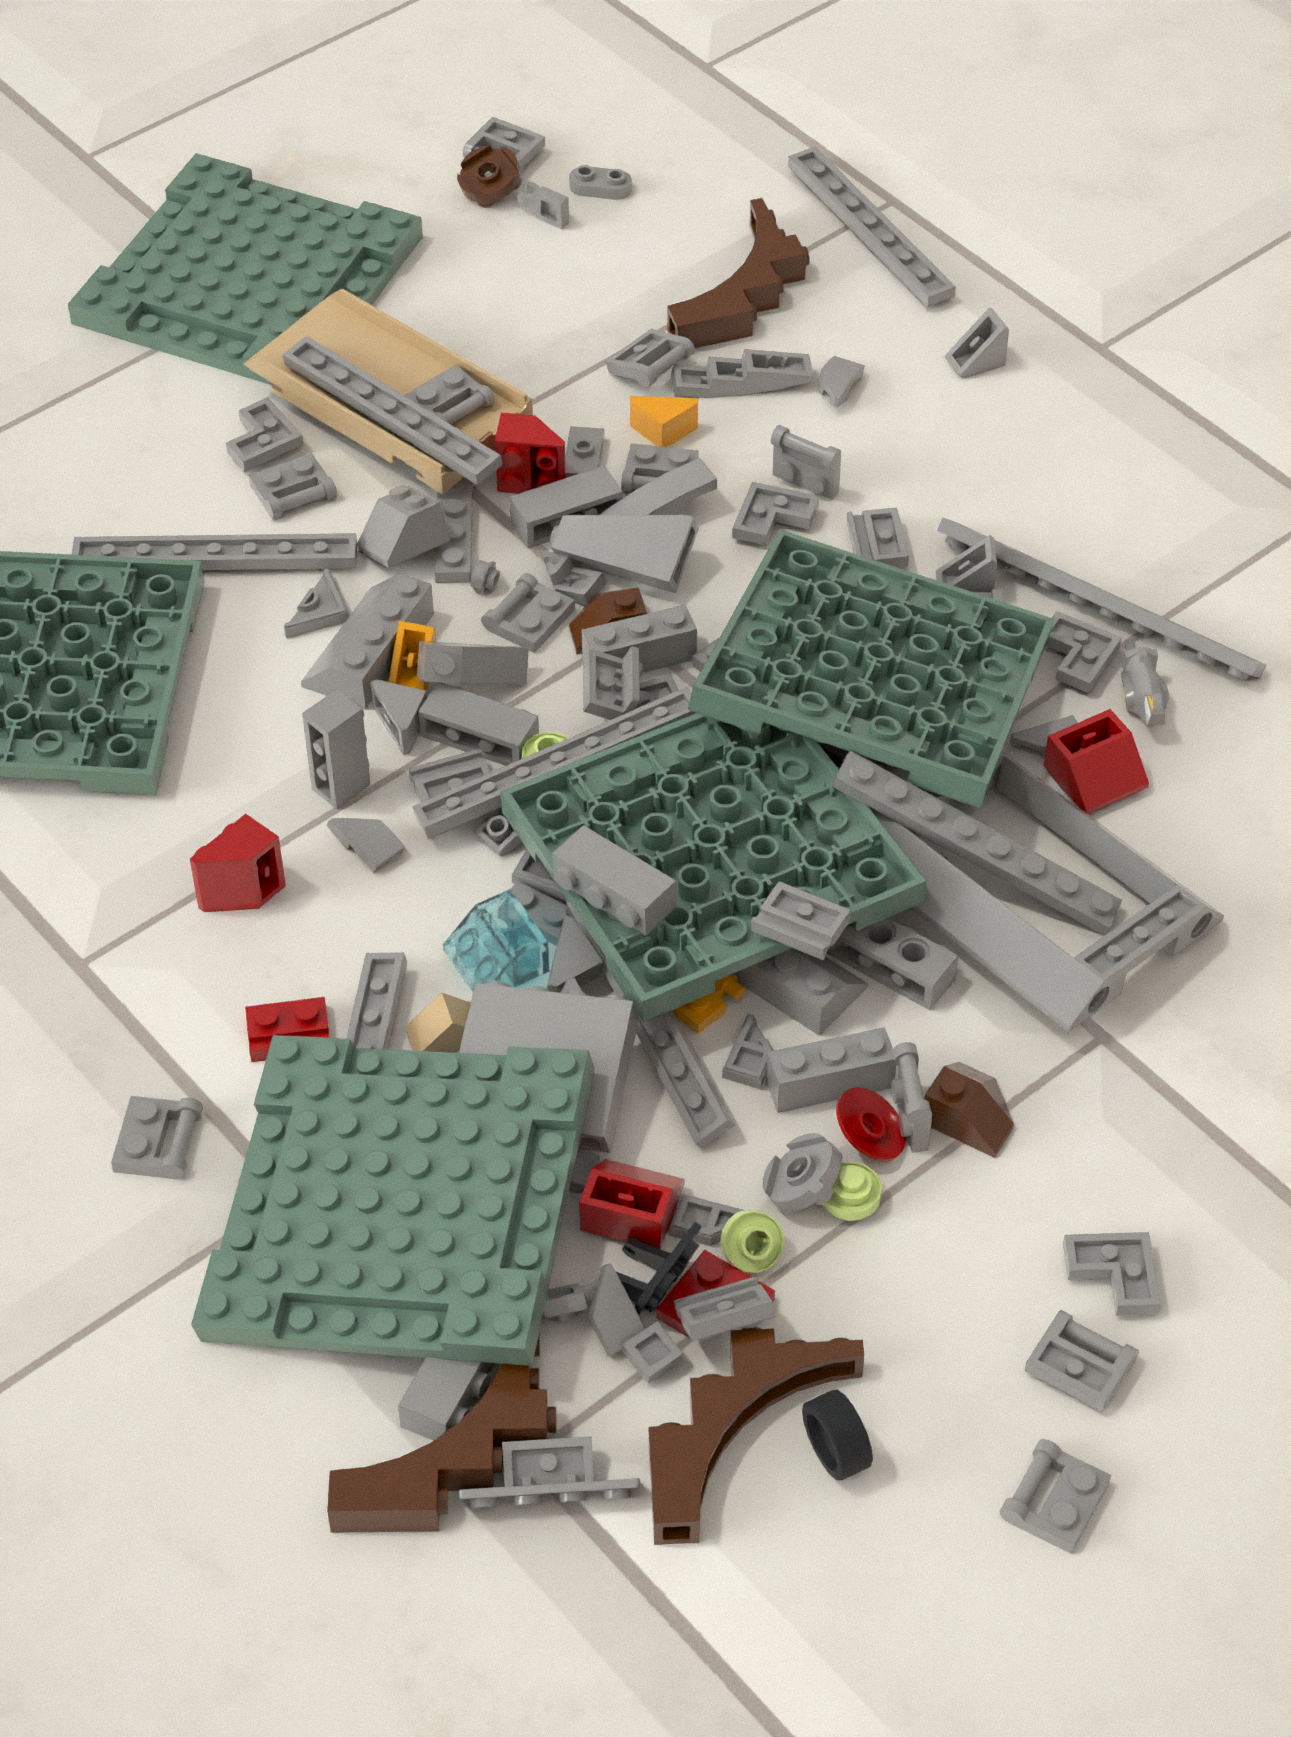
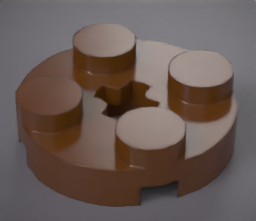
[457,146,522,207]

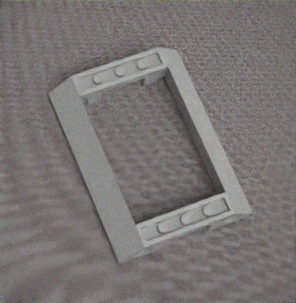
[869,751,1224,1033]

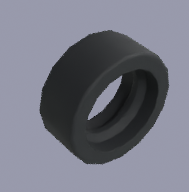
[802,1390,873,1480]

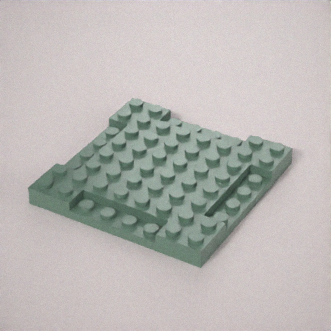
[68,153,423,385]
[688,529,1055,808]
[0,551,205,795]
[500,713,926,1022]
[191,1035,595,1366]

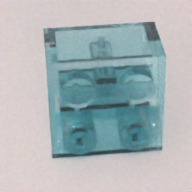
[442,889,550,992]

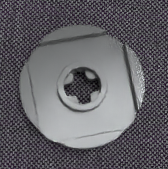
[763,1133,843,1213]

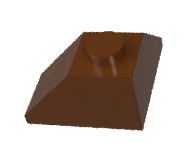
[569,587,647,655]
[924,1062,1014,1158]

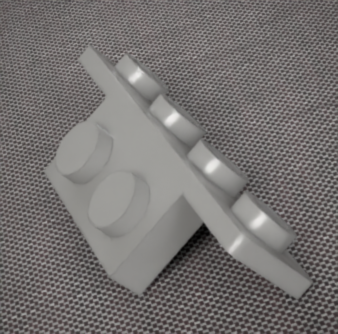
[459,1436,640,1508]

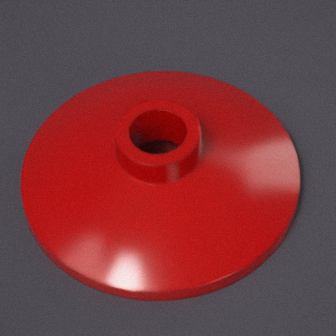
[836,1087,906,1162]

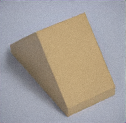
[405,992,471,1053]

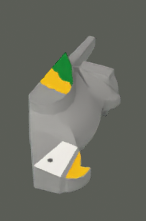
[1121,639,1169,726]

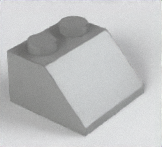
[357,486,450,568]

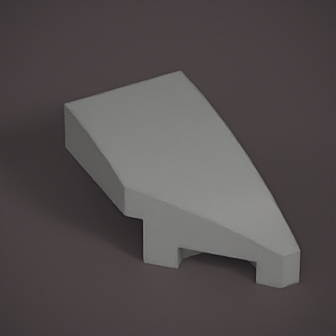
[819,356,865,408]
[542,551,605,605]
[327,818,405,873]

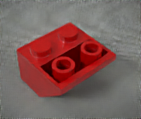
[495,412,566,494]
[1043,709,1149,814]
[190,813,286,912]
[579,1159,685,1249]

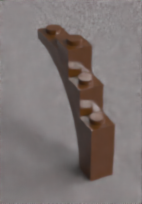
[667,198,810,348]
[648,1327,864,1545]
[327,1331,557,1533]

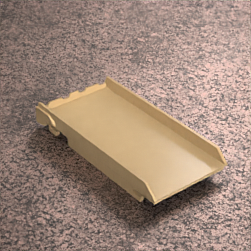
[244,289,533,495]

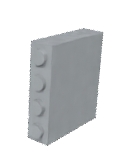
[459,981,639,1153]

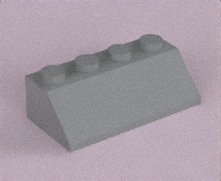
[301,573,434,710]
[734,948,868,1036]

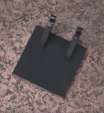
[599,1221,702,1316]

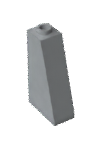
[550,515,699,593]

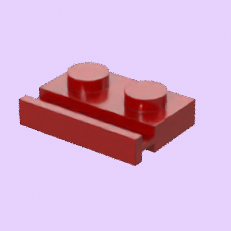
[245,997,330,1062]

